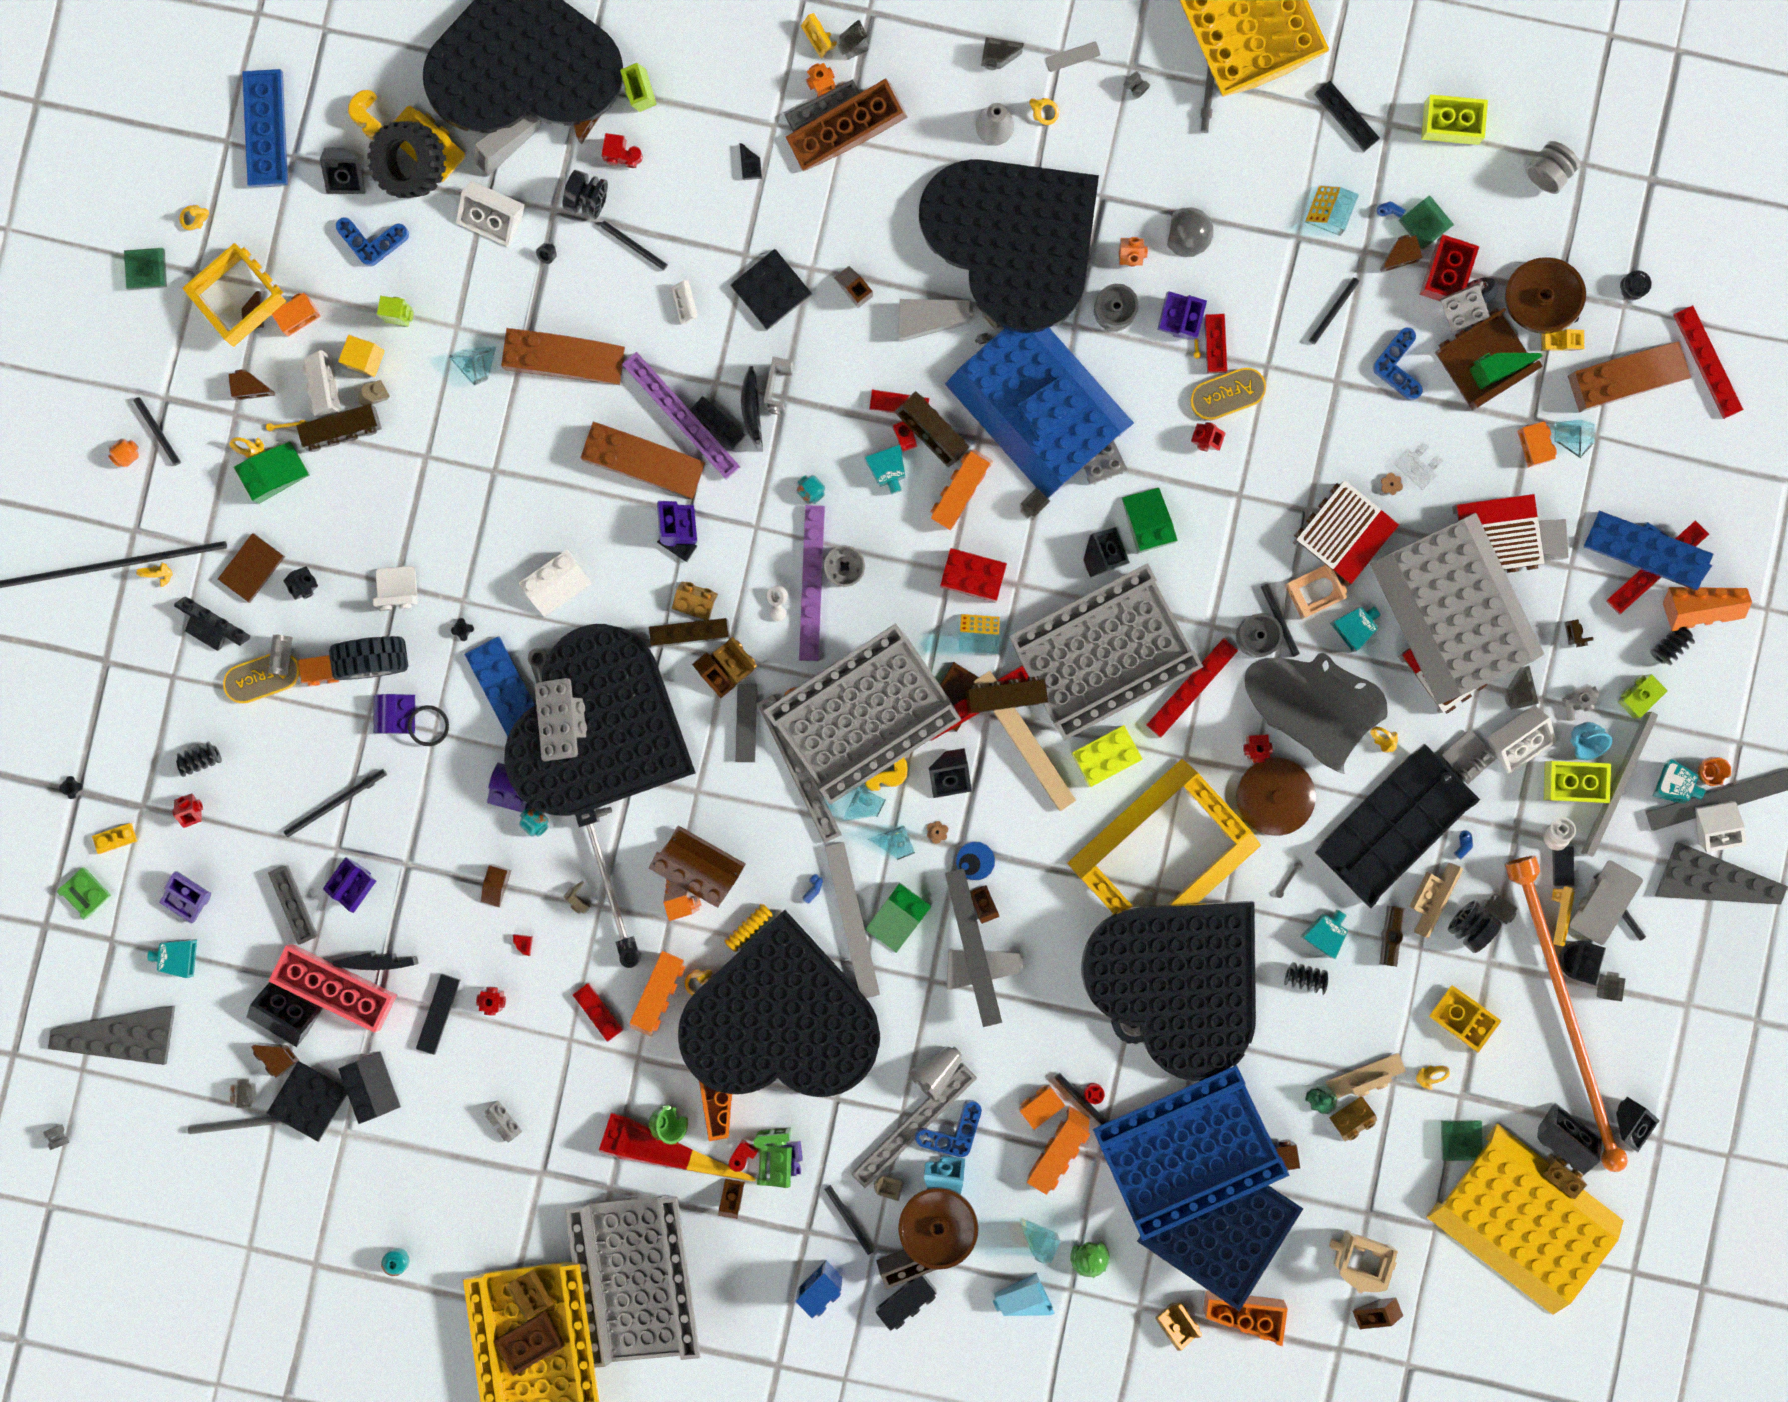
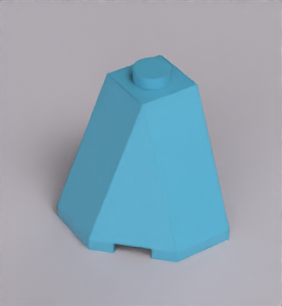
[924,1155,965,1194]
[993,1273,1055,1316]

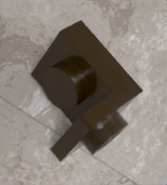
[1564,619,1594,648]

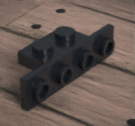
[174,597,251,651]

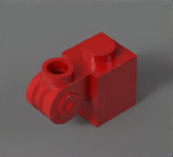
[601,133,643,168]

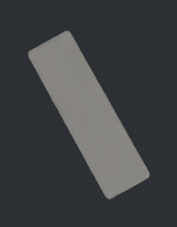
[1046,41,1101,72]

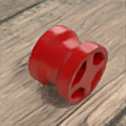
[1084,1083,1105,1105]

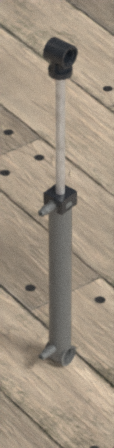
[528,648,641,968]

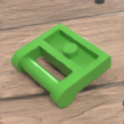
[57,867,111,920]
[754,1127,791,1148]
[757,1144,792,1188]

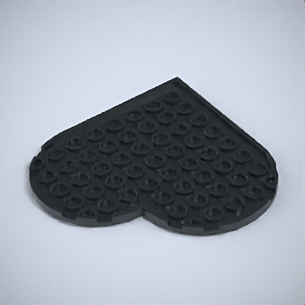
[423,0,623,133]
[918,159,1099,333]
[504,624,696,816]
[1081,901,1256,1081]
[678,910,880,1097]

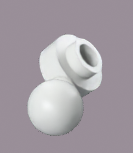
[767,585,788,621]

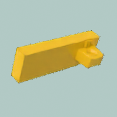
[1552,886,1576,947]

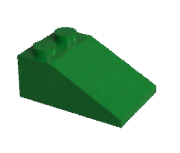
[1469,353,1543,389]
[234,442,310,504]
[1122,487,1178,554]
[865,882,931,953]

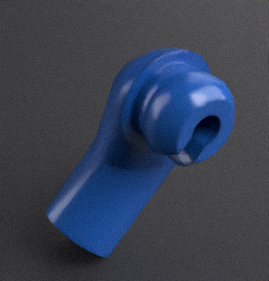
[1376,201,1406,218]
[1454,830,1473,860]
[802,874,823,904]

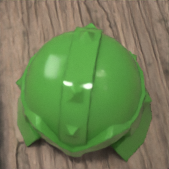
[649,1105,688,1144]
[1070,1241,1110,1278]

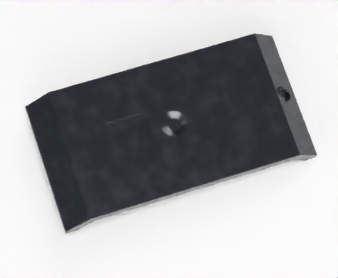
[1314,744,1480,909]

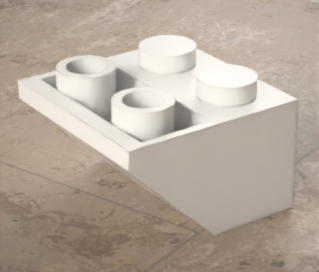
[1695,801,1746,852]

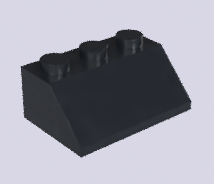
[246,982,323,1047]
[338,1052,401,1124]
[1537,1103,1602,1175]

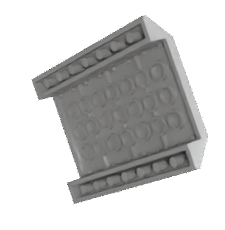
[1369,513,1544,705]
[1009,563,1203,740]
[763,623,961,805]
[565,1194,701,1368]

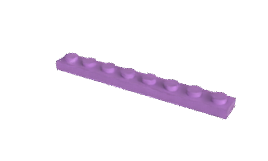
[622,352,740,480]
[799,505,825,661]

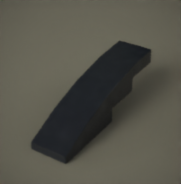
[332,951,419,971]

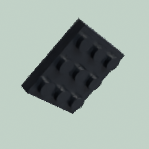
[730,249,812,331]
[267,1061,347,1142]

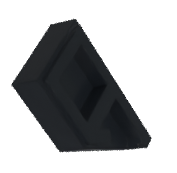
[739,143,762,180]
[657,539,698,562]

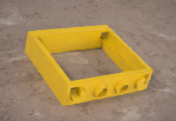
[182,243,287,347]

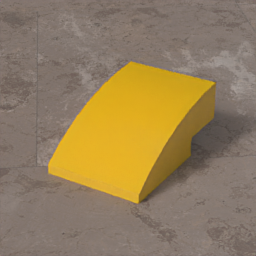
[1429,985,1502,1053]

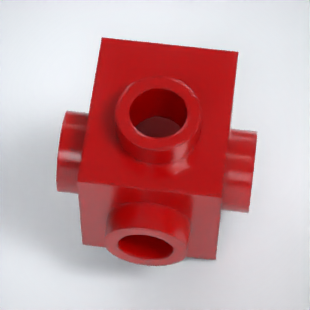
[1191,422,1226,452]
[1243,734,1273,763]
[172,793,203,828]
[476,987,506,1016]

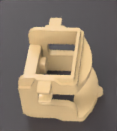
[1329,1230,1398,1293]

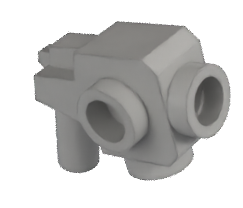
[1562,684,1600,721]

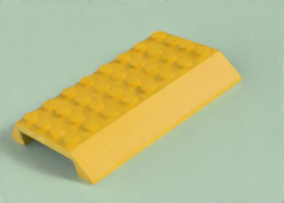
[1426,1123,1624,1315]
[463,1262,599,1402]

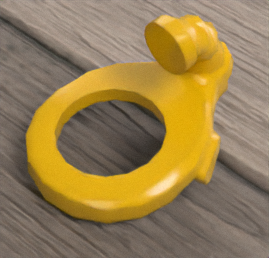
[1029,98,1059,125]
[179,205,209,231]
[229,437,265,458]
[136,562,173,587]
[1370,726,1398,753]
[684,969,713,995]
[1416,1065,1450,1090]

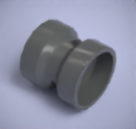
[1123,71,1150,99]
[43,1124,69,1150]

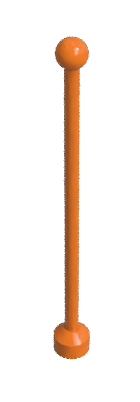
[1505,855,1628,1172]

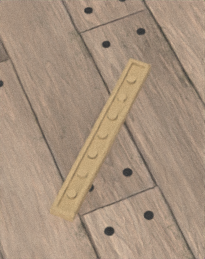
[973,671,1076,811]

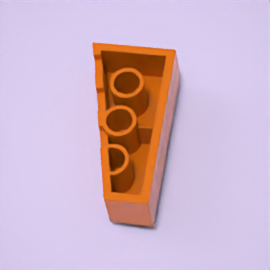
[1027,1106,1090,1195]

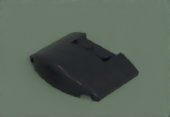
[741,366,763,452]

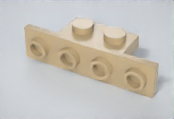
[1409,863,1463,938]
[1326,1053,1406,1100]

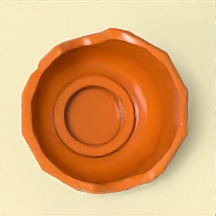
[1698,757,1731,786]

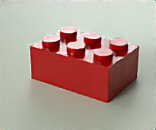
[1419,234,1480,302]
[940,548,1007,603]

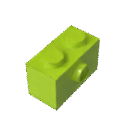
[620,63,657,112]
[377,295,414,327]
[1618,674,1668,719]

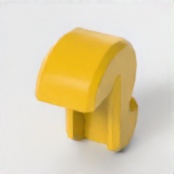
[348,90,383,140]
[865,757,908,791]

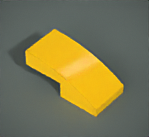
[1541,329,1585,351]

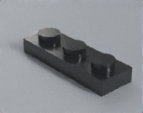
[690,396,746,450]

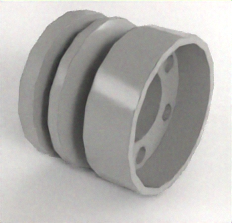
[1526,141,1580,194]
[824,545,865,587]

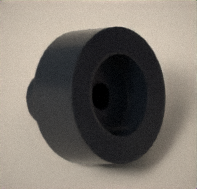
[536,243,557,264]

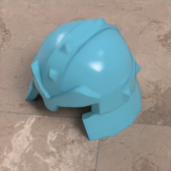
[1569,722,1613,760]

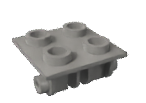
[1084,441,1128,485]
[1442,729,1497,784]

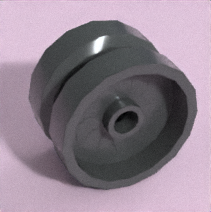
[1094,283,1139,332]
[1236,613,1283,658]

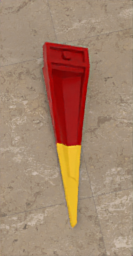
[599,1113,756,1181]

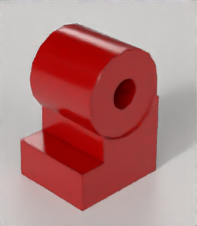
[892,421,917,452]
[729,1139,758,1172]

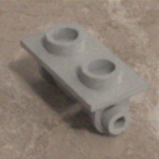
[268,634,293,675]
[484,1101,522,1143]

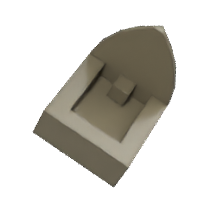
[358,380,390,406]
[564,881,591,914]
[874,1176,904,1201]

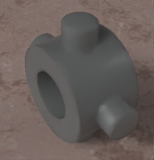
[975,333,992,344]

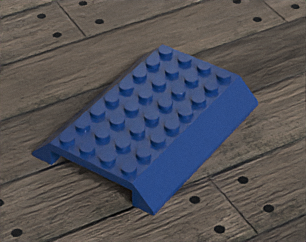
[945,328,1134,500]
[1093,1065,1290,1241]

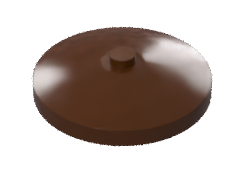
[1505,257,1586,334]
[1236,758,1316,836]
[898,1187,979,1270]

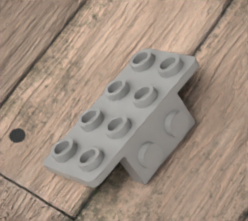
[535,678,587,761]
[1569,860,1643,945]

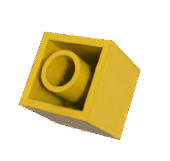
[338,335,385,378]

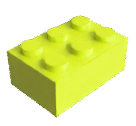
[1421,94,1488,145]
[1071,725,1143,787]
[1543,761,1611,803]

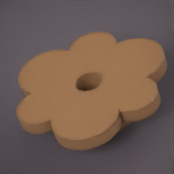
[1381,473,1403,495]
[927,821,948,844]

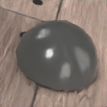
[1167,207,1213,257]

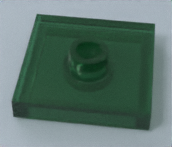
[1398,195,1454,250]
[124,248,167,290]
[1441,1120,1483,1161]

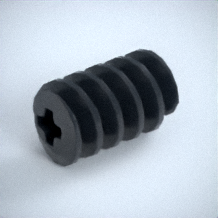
[1650,627,1695,666]
[176,741,222,777]
[1284,962,1328,995]

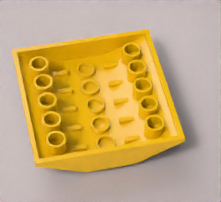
[1179,0,1330,97]

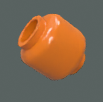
[108,438,139,467]

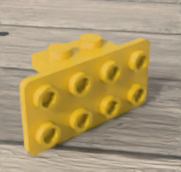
[393,106,466,182]

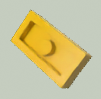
[801,13,837,58]
[92,823,138,854]

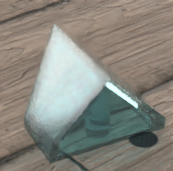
[449,346,496,386]
[1554,420,1595,458]
[842,786,886,821]
[868,825,915,860]

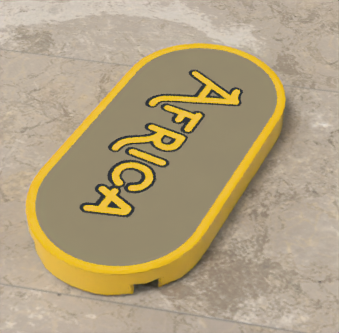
[1190,368,1266,421]
[223,654,300,704]

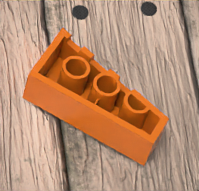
[930,449,994,530]
[1663,587,1752,631]
[663,879,702,921]
[629,951,686,1037]
[699,1081,732,1141]
[1203,1290,1288,1347]

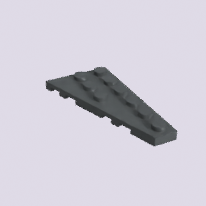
[1655,842,1788,905]
[48,1006,175,1065]

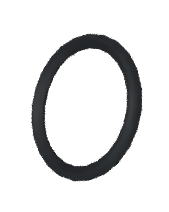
[407,705,449,747]

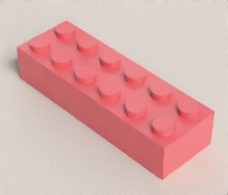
[269,944,397,1033]

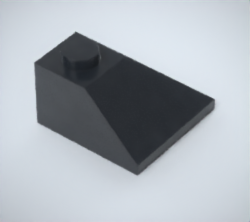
[320,147,366,194]
[1083,527,1130,578]
[929,748,972,798]
[1616,1097,1660,1153]

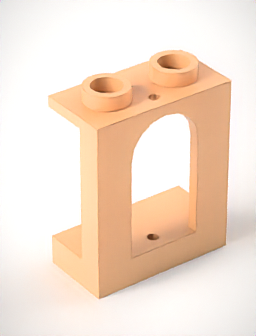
[1285,565,1347,620]

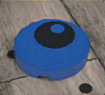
[956,842,995,880]

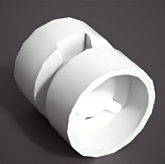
[1543,817,1576,851]

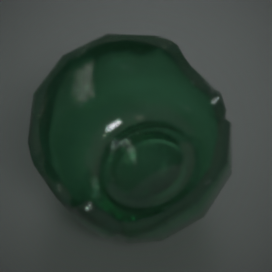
[1305,1085,1337,1114]

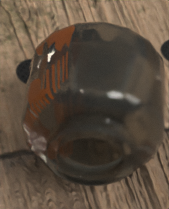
[230,1078,257,1108]

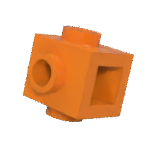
[806,63,835,97]
[1119,237,1148,267]

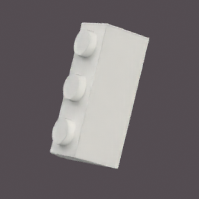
[456,181,525,246]
[303,350,341,419]
[519,550,592,617]
[1487,705,1557,774]

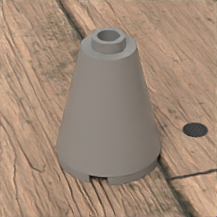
[976,103,1014,146]
[908,1046,962,1101]

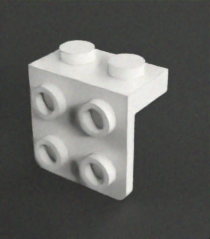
[373,566,418,611]

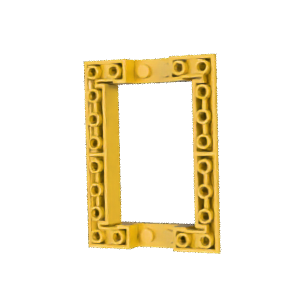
[1067,759,1261,914]

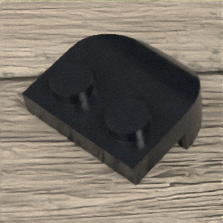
[1559,941,1606,986]

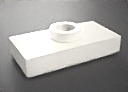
[672,280,698,324]

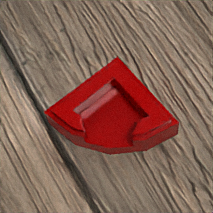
[513,934,533,956]

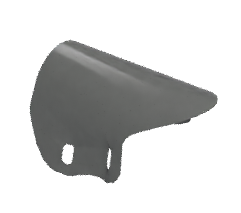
[1245,653,1388,774]

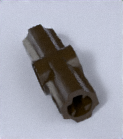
[1379,905,1405,967]

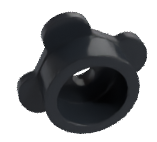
[451,618,474,641]
[59,776,83,799]

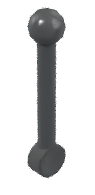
[1276,862,1302,898]

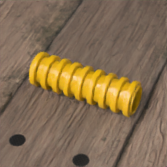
[724,904,773,952]

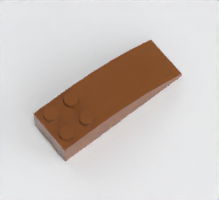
[786,78,908,172]
[501,328,625,385]
[1568,341,1691,413]
[580,421,705,499]

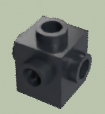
[283,566,318,600]

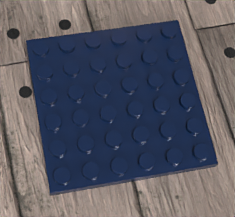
[1137,1185,1304,1312]

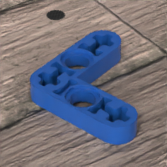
[336,217,409,267]
[1373,327,1423,400]
[914,1100,982,1157]

